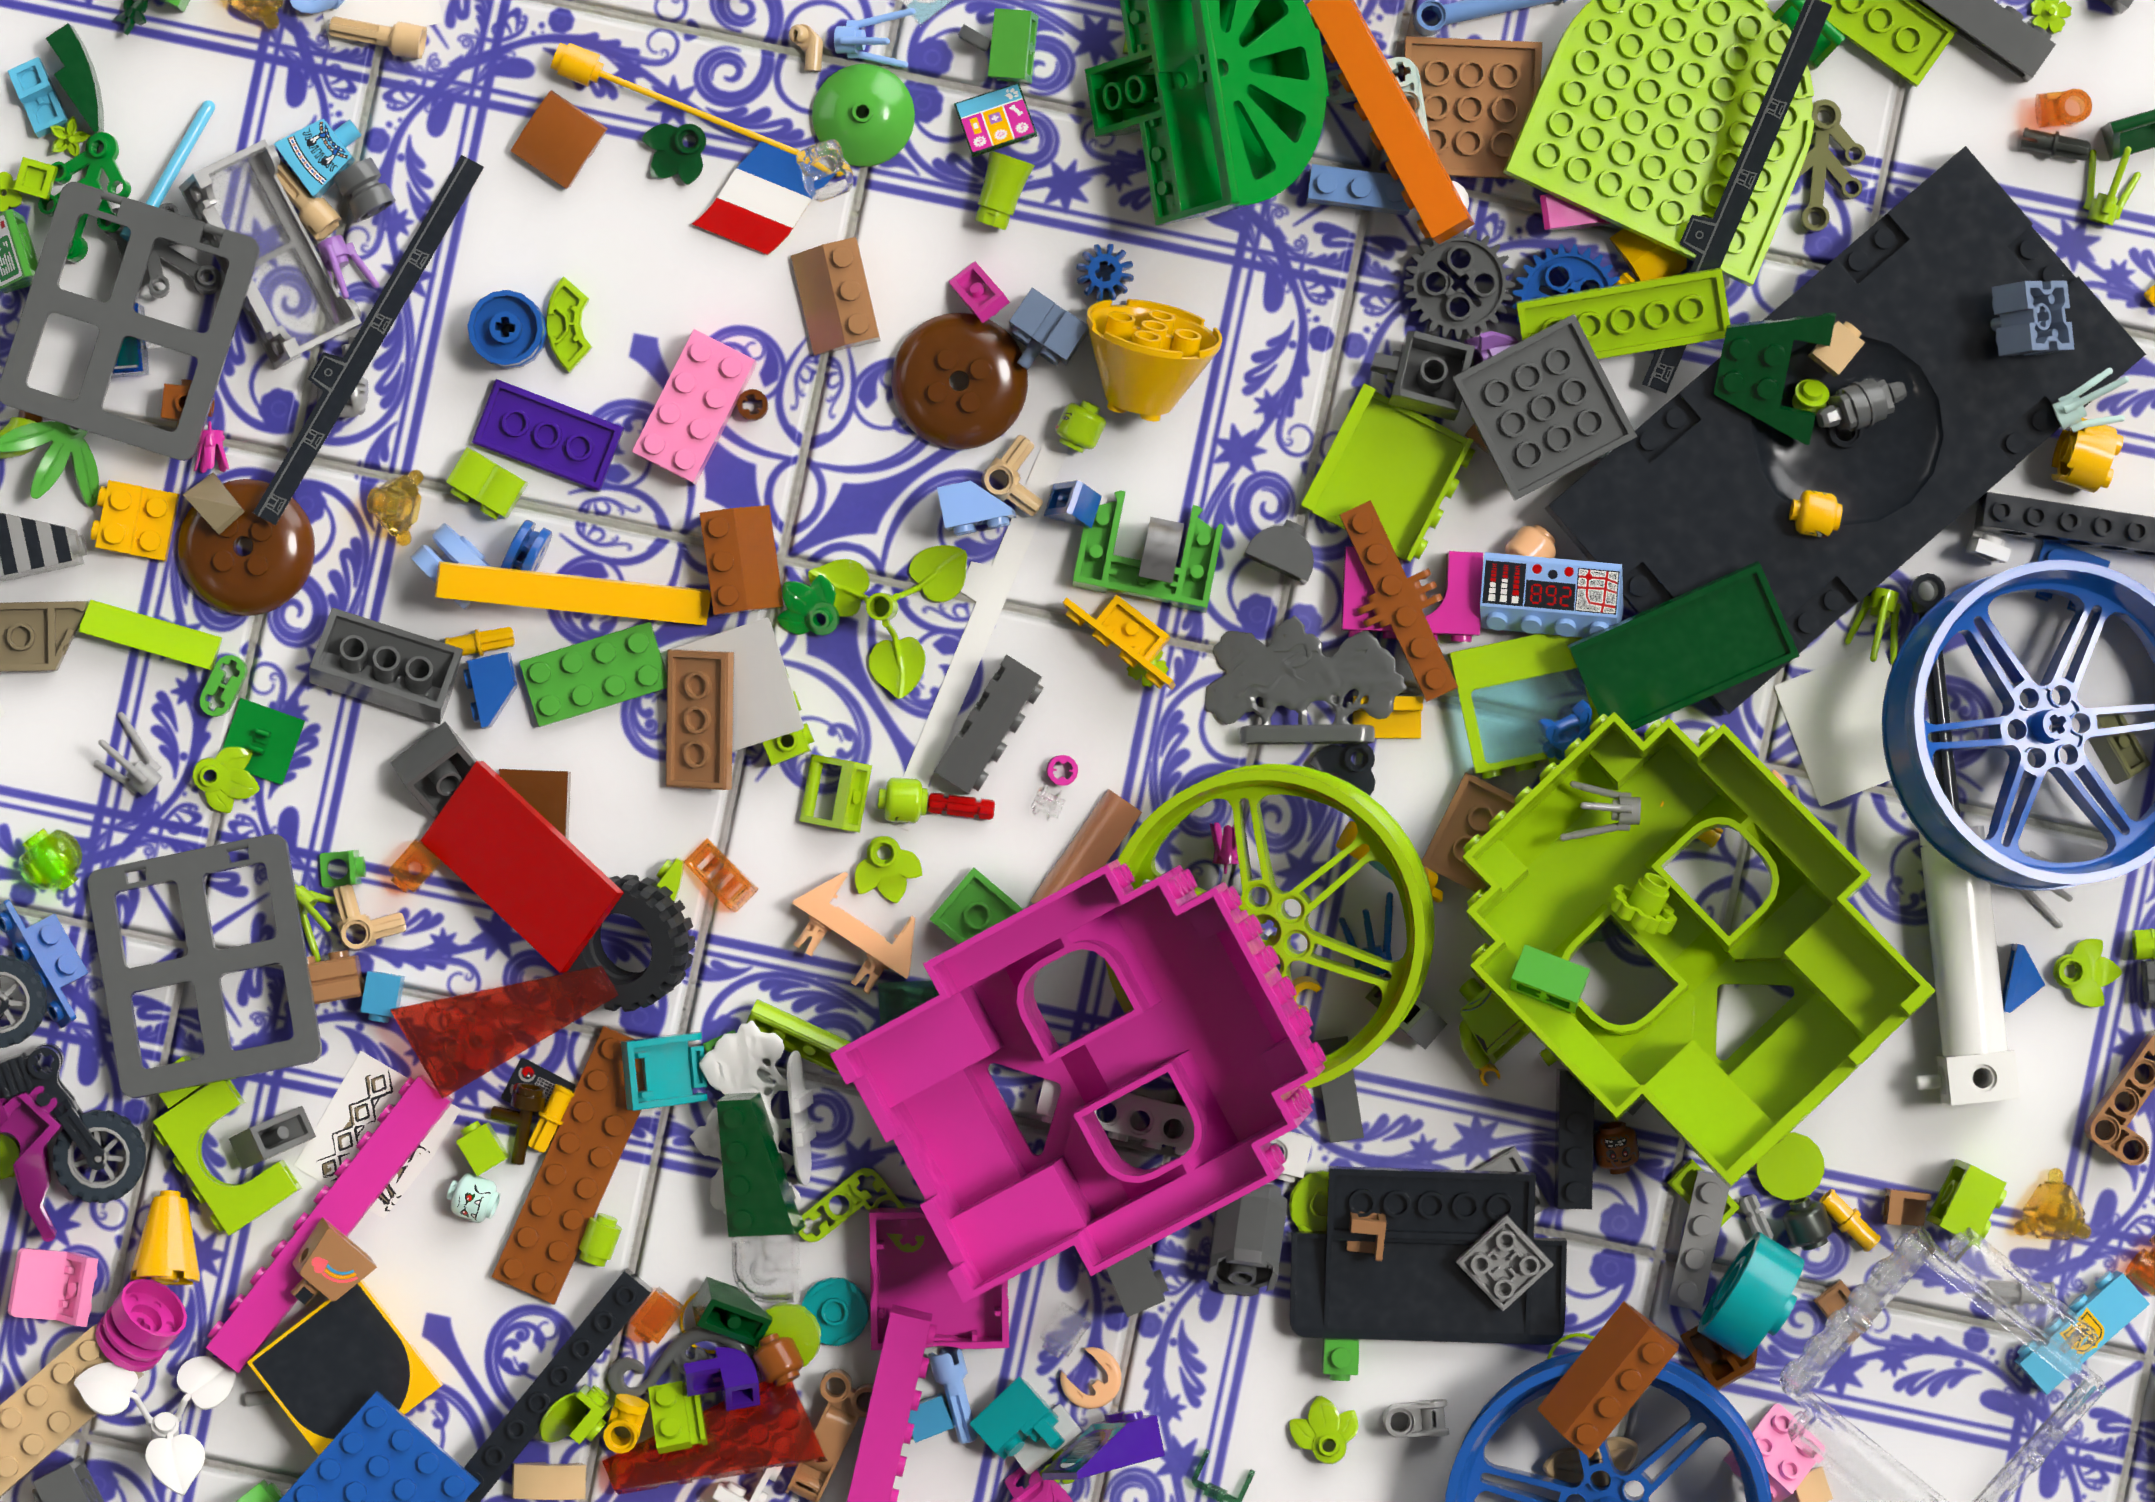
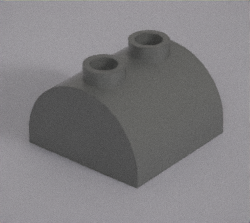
[1243,520,1314,584]

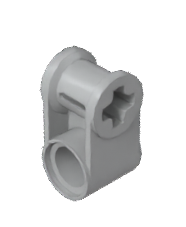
[1382,1399,1449,1438]

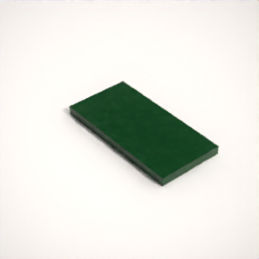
[1567,561,1800,730]

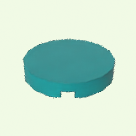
[802,1277,869,1346]

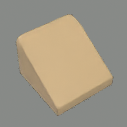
[1794,1466,1833,1502]

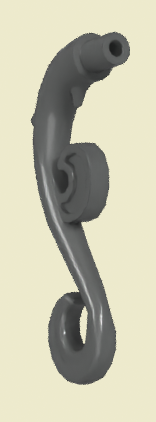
[608,1326,758,1397]

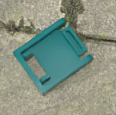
[621,1032,708,1111]

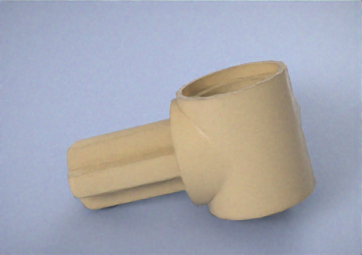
[981,435,1043,516]
[333,885,406,951]

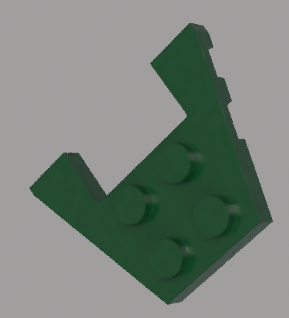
[1714,312,1837,445]

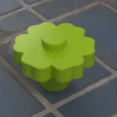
[1608,873,1677,935]

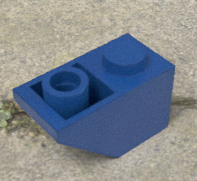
[463,652,518,728]

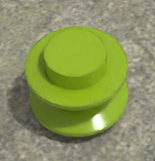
[1792,379,1829,413]

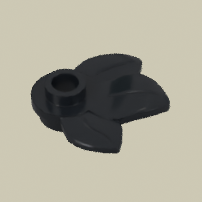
[1311,744,1375,796]

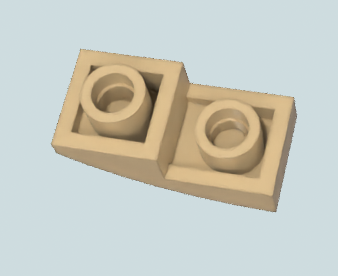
[511,1462,586,1500]

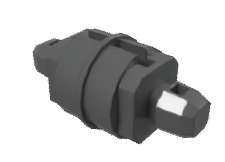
[1816,378,1907,431]

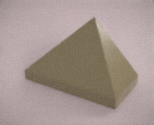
[183,473,245,534]

